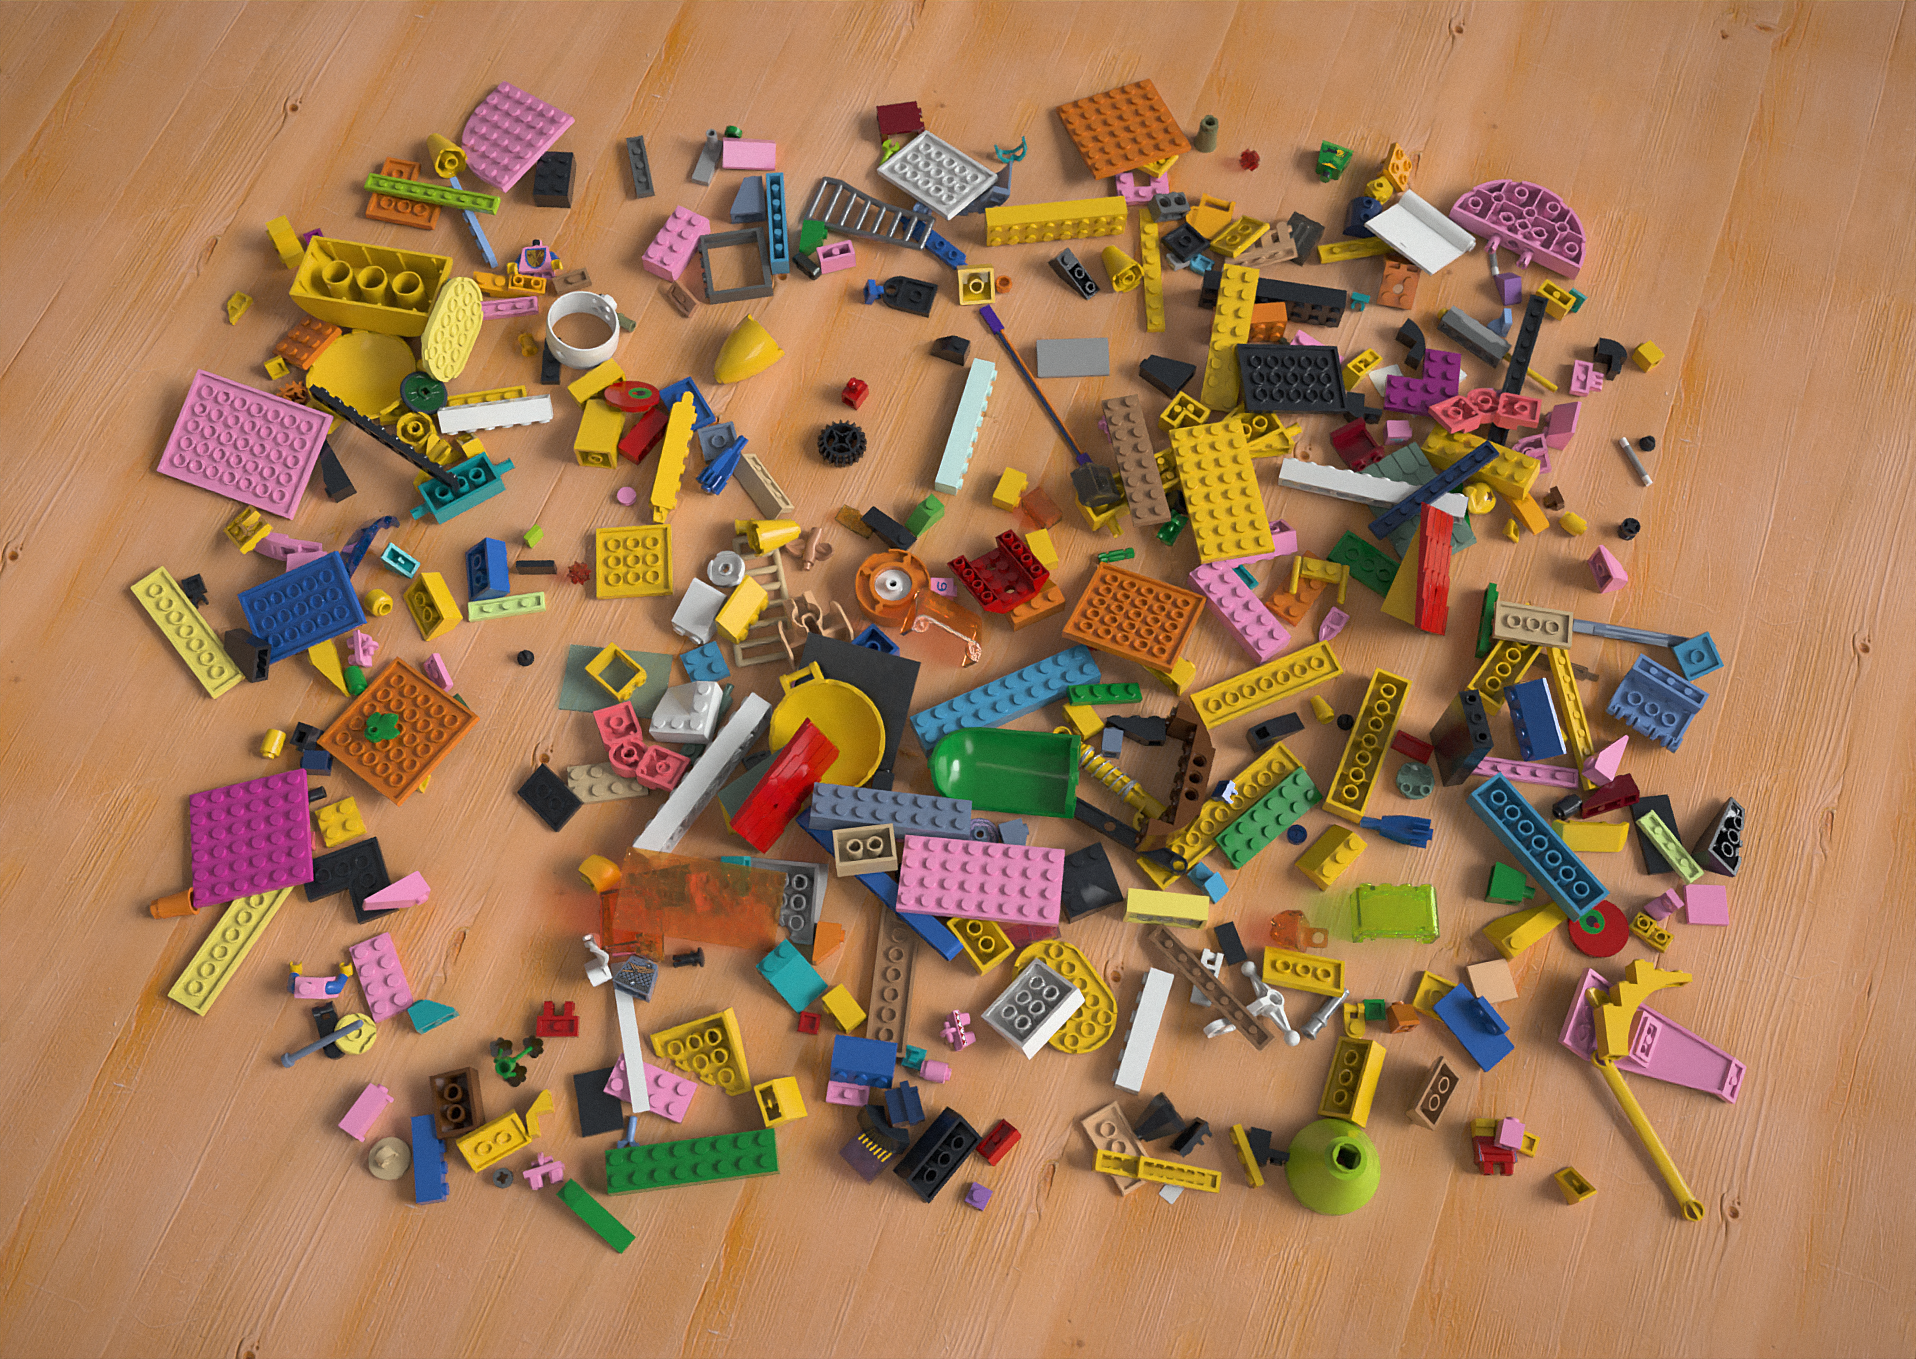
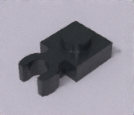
[181,573,209,609]

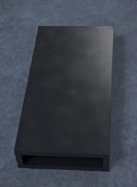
[1429,689,1494,787]

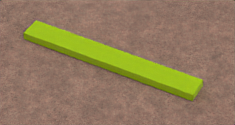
[364,173,501,215]

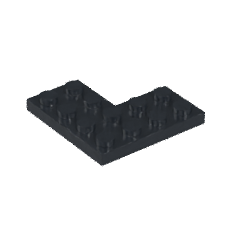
[304,836,400,925]

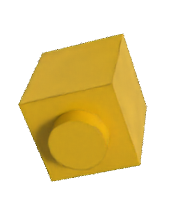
[1631,340,1665,373]

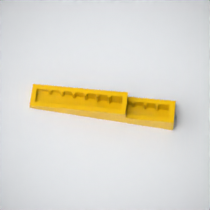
[1091,1149,1222,1194]

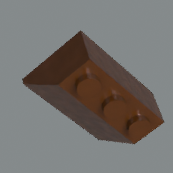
[429,1067,485,1139]

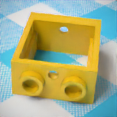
[585,642,647,704]

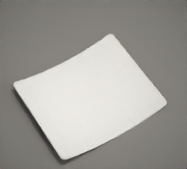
[1369,364,1404,397]

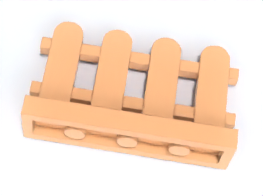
[1225,221,1298,269]

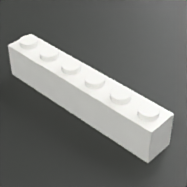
[437,394,553,435]
[1112,967,1174,1095]

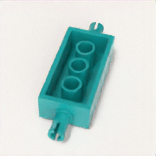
[409,451,515,525]

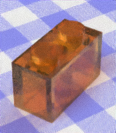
[1021,486,1063,531]

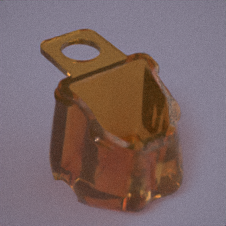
[1269,910,1329,953]

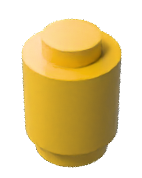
[1558,511,1588,537]

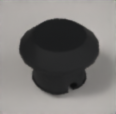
[1639,435,1656,452]
[517,650,534,666]
[1337,714,1354,730]

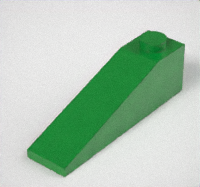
[556,1178,636,1254]

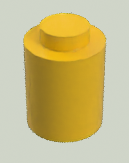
[259,729,287,760]

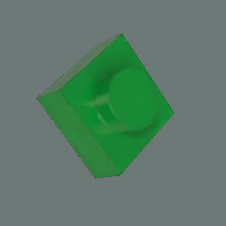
[1362,999,1386,1021]

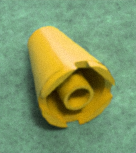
[426,133,468,178]
[1101,245,1144,293]
[746,520,801,557]

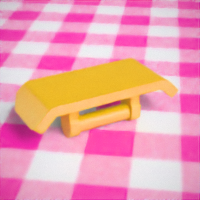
[1551,819,1629,852]

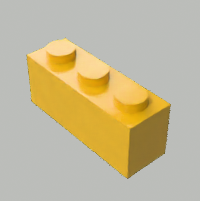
[567,358,627,411]

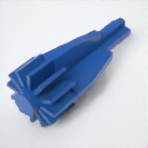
[696,435,748,496]
[1360,815,1433,849]

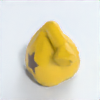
[1462,482,1496,515]

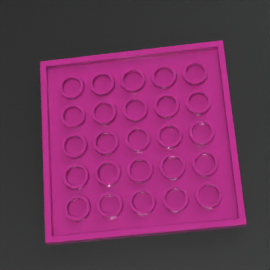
[189,768,314,909]

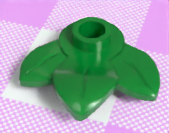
[364,712,400,743]

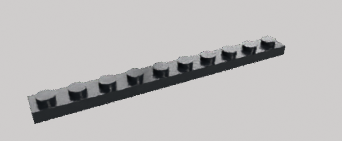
[1486,294,1549,446]
[309,384,461,493]

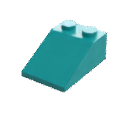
[756,938,828,1015]

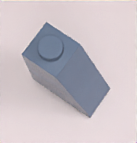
[730,176,767,224]

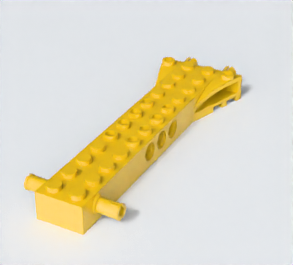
[1075,400,1302,538]

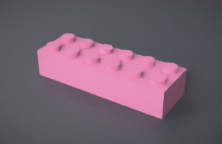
[1187,560,1291,666]

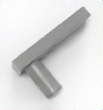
[691,129,723,187]

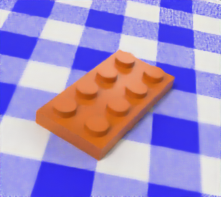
[1265,549,1330,627]

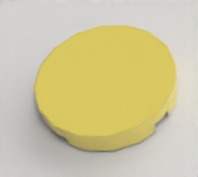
[334,1013,377,1055]

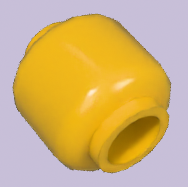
[364,588,393,617]

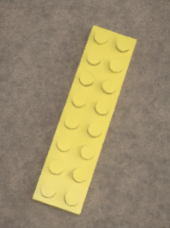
[130,566,246,699]
[168,886,294,1017]

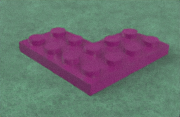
[1383,348,1461,417]

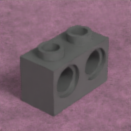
[1147,192,1191,223]

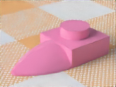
[1319,606,1350,642]

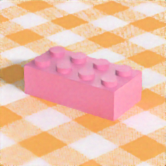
[642,205,711,283]

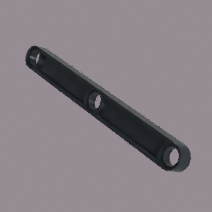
[1074,797,1188,876]

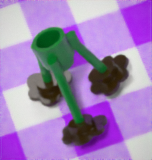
[489,1035,544,1087]

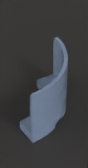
[956,161,1013,216]

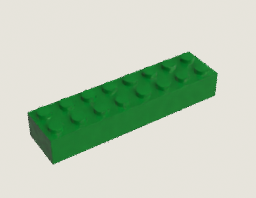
[605,1128,780,1197]

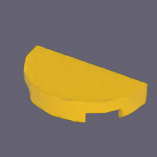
[1584,987,1611,1010]

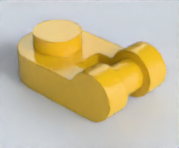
[1342,1003,1365,1039]

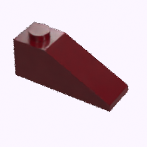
[1581,773,1640,820]

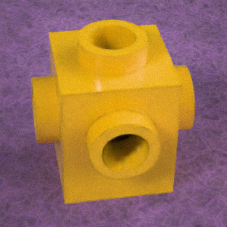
[1363,176,1394,205]

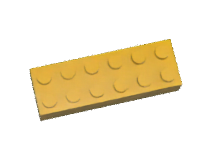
[1421,422,1541,501]
[1464,602,1543,717]

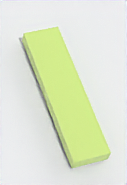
[467,591,546,622]
[1636,810,1705,885]

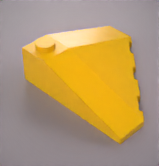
[650,1007,752,1096]

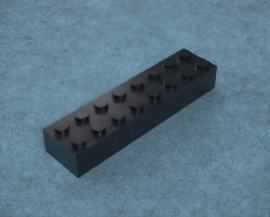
[1198,269,1347,328]

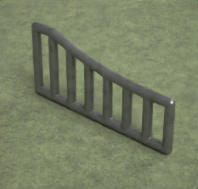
[803,176,936,251]

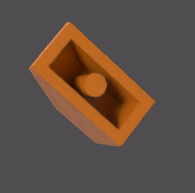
[812,921,846,966]
[1386,1001,1420,1034]

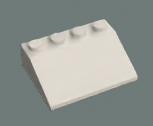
[981,958,1085,1060]

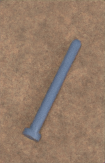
[281,1020,364,1068]

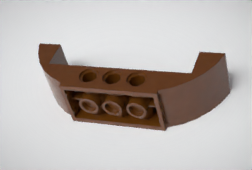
[1134,701,1216,852]

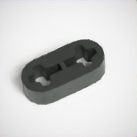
[792,252,822,281]

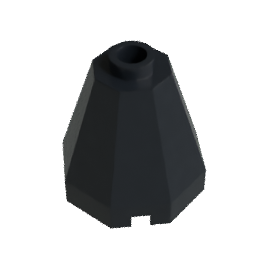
[1133,1092,1187,1142]

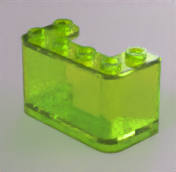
[1350,883,1440,944]

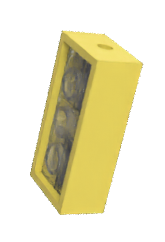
[1123,888,1209,930]

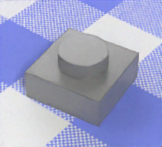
[1165,252,1190,271]

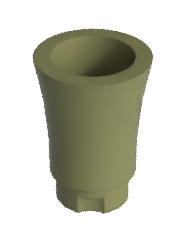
[1194,115,1219,153]

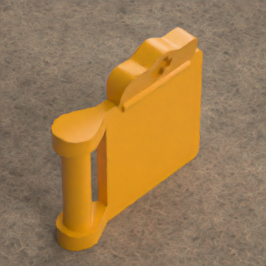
[1185,192,1236,241]

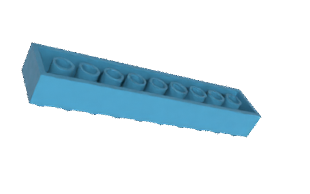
[910,644,1101,758]

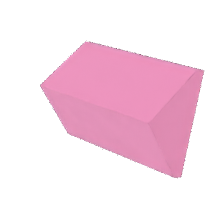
[723,137,776,171]

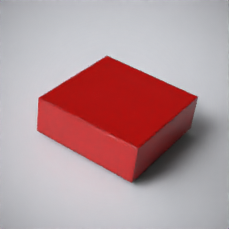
[797,1011,822,1036]

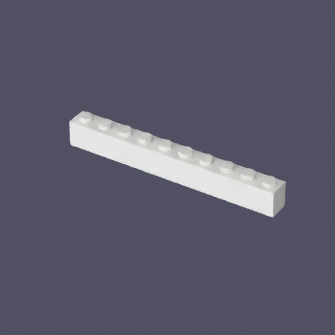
[1278,458,1469,525]

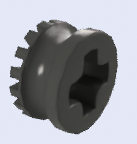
[493,1168,514,1189]

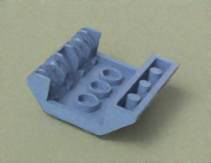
[1605,653,1710,753]

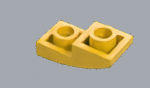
[1629,912,1675,954]

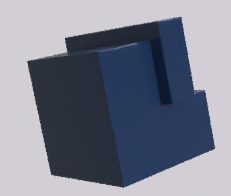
[884,1080,925,1128]

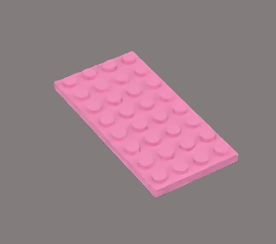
[896,835,1065,927]

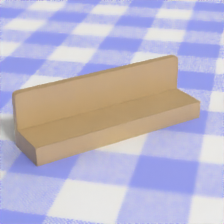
[733,453,795,520]

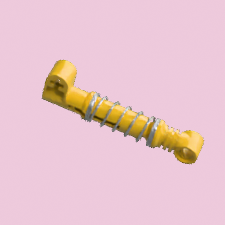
[1053,726,1167,832]

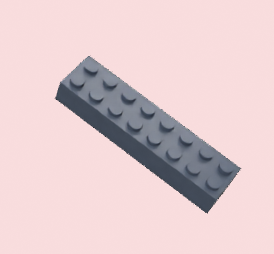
[809,782,972,840]

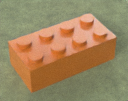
[1209,302,1288,343]

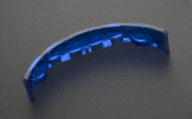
[340,515,400,579]

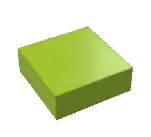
[523,524,544,549]

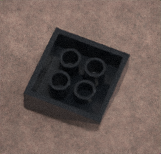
[1060,842,1124,924]

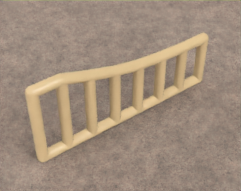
[732,536,792,667]

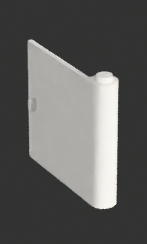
[1364,189,1476,276]

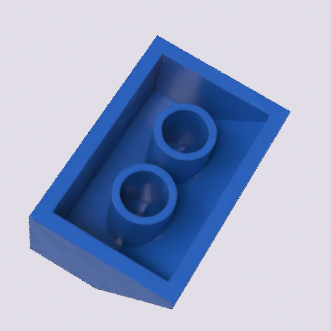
[465,537,510,602]
[830,1034,898,1089]

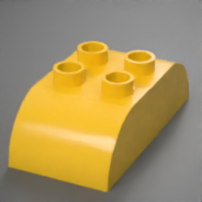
[289,235,453,337]

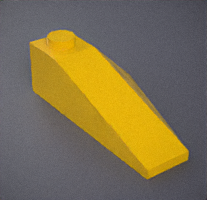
[1482,901,1568,963]

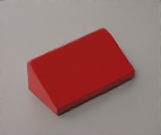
[975,1118,1021,1167]

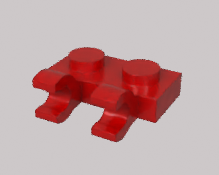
[536,1001,580,1038]

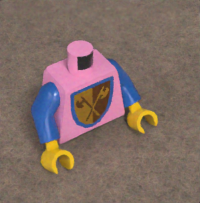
[506,239,563,280]
[287,961,354,999]

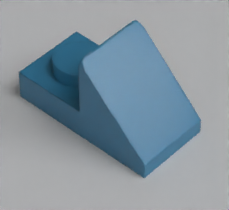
[1186,862,1229,904]

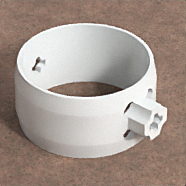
[546,291,620,370]

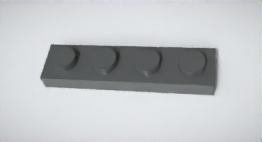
[626,135,655,199]

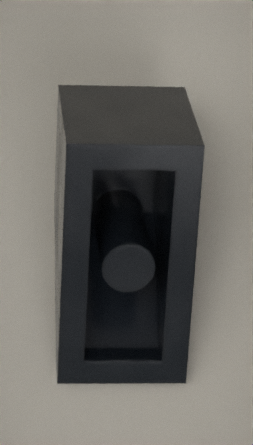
[930,335,971,366]

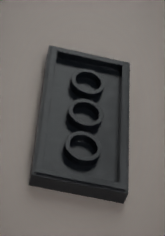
[1629,794,1683,876]

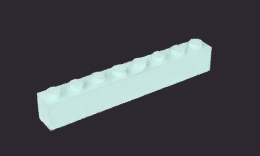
[935,358,997,496]

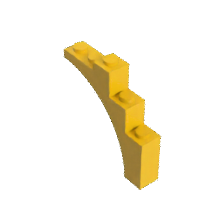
[1593,959,1693,1061]

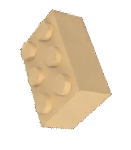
[833,823,898,877]

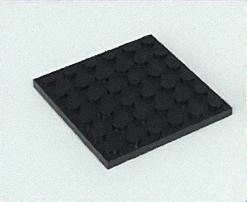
[794,632,922,771]

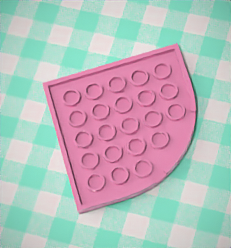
[462,81,574,193]

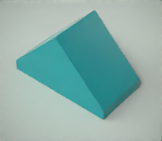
[380,542,421,579]

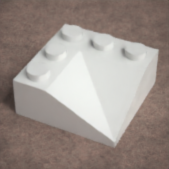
[649,681,723,744]

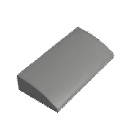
[1036,338,1110,378]

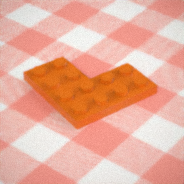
[365,157,443,230]

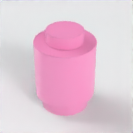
[920,1059,952,1084]

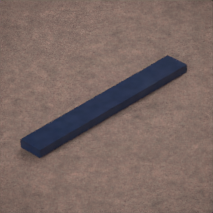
[1368,440,1500,541]

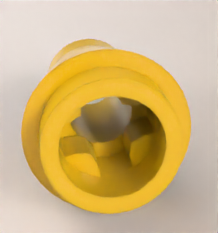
[1310,695,1335,724]

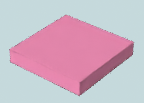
[1683,884,1729,926]

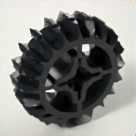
[817,419,867,467]

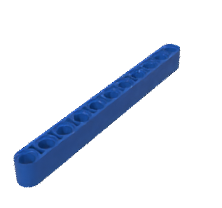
[795,805,964,962]

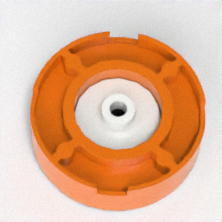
[855,549,931,627]

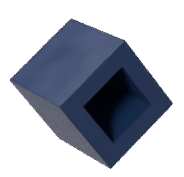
[300,750,334,776]

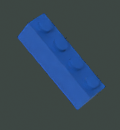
[411,1114,450,1205]

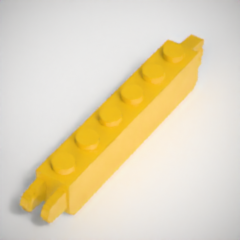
[648,391,697,524]

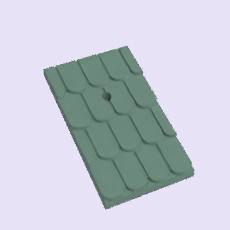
[1356,442,1477,561]

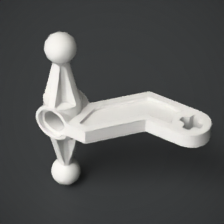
[1203,961,1300,1046]

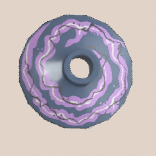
[968,818,999,843]

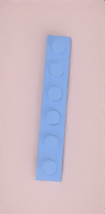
[449,176,498,269]

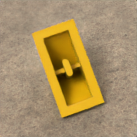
[1554,1166,1597,1205]

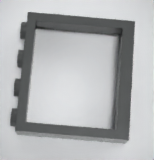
[698,227,774,305]

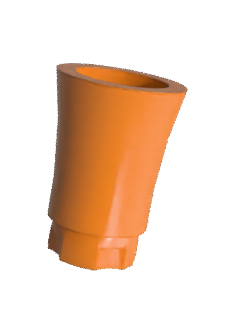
[150,887,200,919]

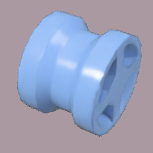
[912,201,932,223]

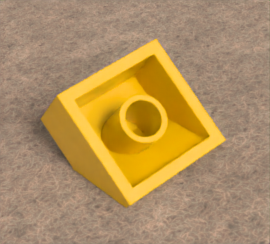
[957,263,995,305]

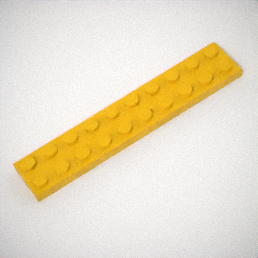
[1136,741,1307,892]

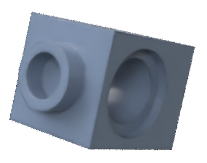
[1100,727,1123,759]

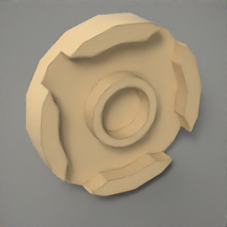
[368,1137,412,1180]

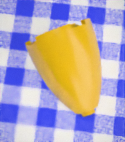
[713,314,785,384]

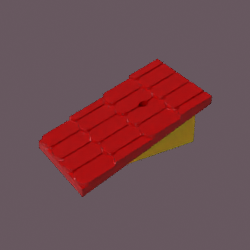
[1381,502,1454,636]

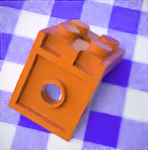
[1376,254,1422,310]

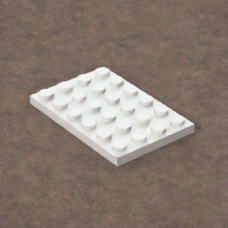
[877,130,998,221]

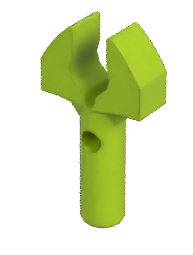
[879,139,900,167]

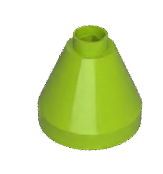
[1284,1119,1381,1216]

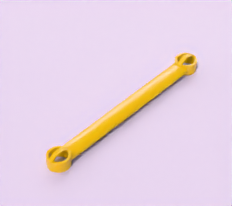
[1590,1049,1705,1222]

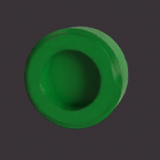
[724,126,742,138]

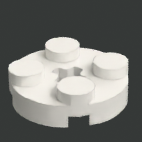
[707,551,745,588]

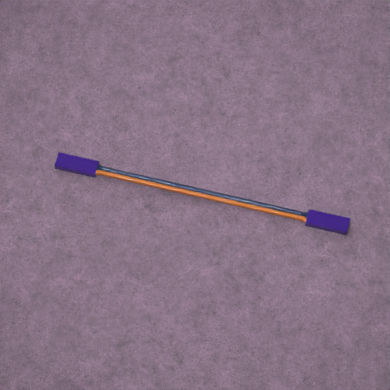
[979,304,1103,483]

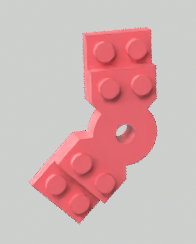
[1428,388,1542,434]
[593,701,691,793]

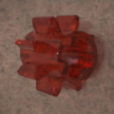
[1239,149,1260,172]
[567,561,592,585]

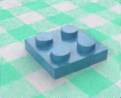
[1671,631,1724,682]
[680,641,731,682]

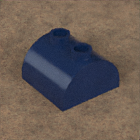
[1342,197,1383,239]

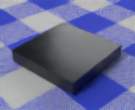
[1161,222,1211,263]

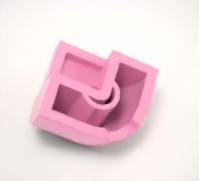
[1512,433,1552,475]

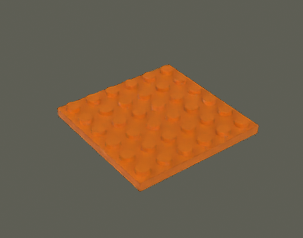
[1056,78,1191,181]
[1061,561,1207,674]
[316,656,480,807]

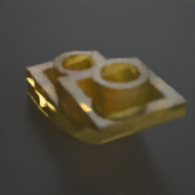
[834,504,873,539]

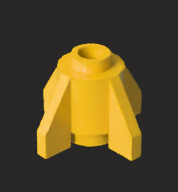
[426,432,462,466]

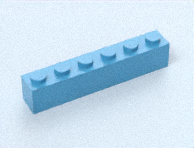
[766,172,790,274]

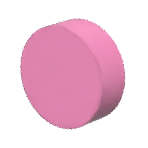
[617,487,637,506]

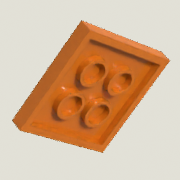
[272,314,342,370]

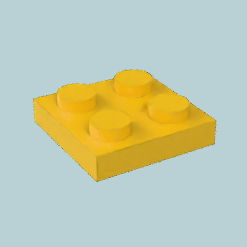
[315,796,367,848]

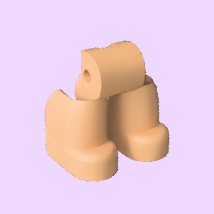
[778,590,854,672]

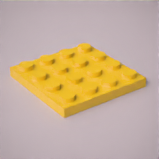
[596,524,673,600]

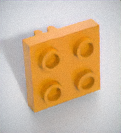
[1376,142,1412,193]

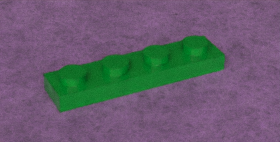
[1474,583,1499,659]
[1066,683,1143,706]

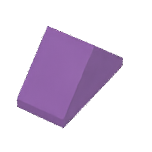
[1493,272,1522,306]

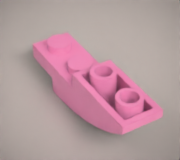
[254,532,322,562]

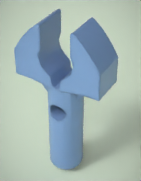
[617,1116,639,1149]

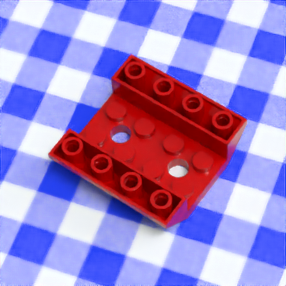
[947,529,1050,614]

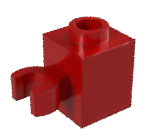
[841,377,869,410]

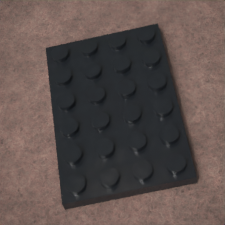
[1234,344,1349,414]

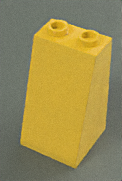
[574,399,627,470]

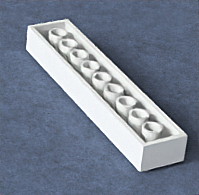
[632,692,773,870]

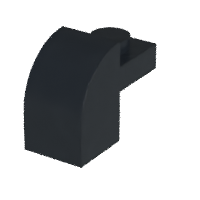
[1593,338,1627,381]
[1343,392,1382,424]
[1247,1127,1290,1168]

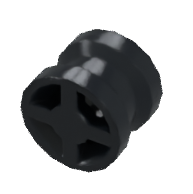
[1617,518,1641,541]

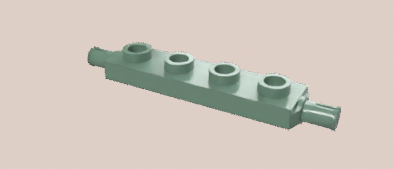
[679,683,734,766]

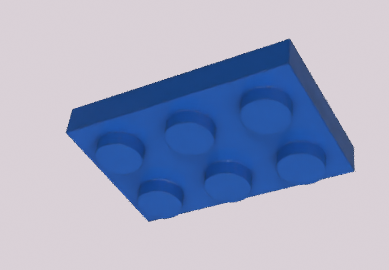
[659,376,716,432]

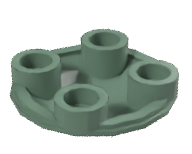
[1396,762,1435,800]

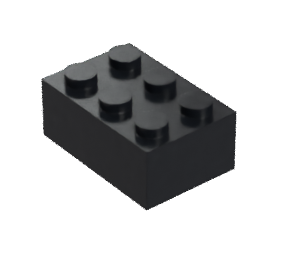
[533,151,577,208]

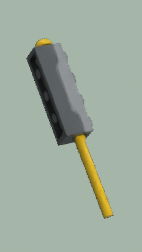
[1437,305,1558,393]

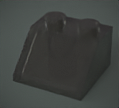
[1070,462,1121,508]

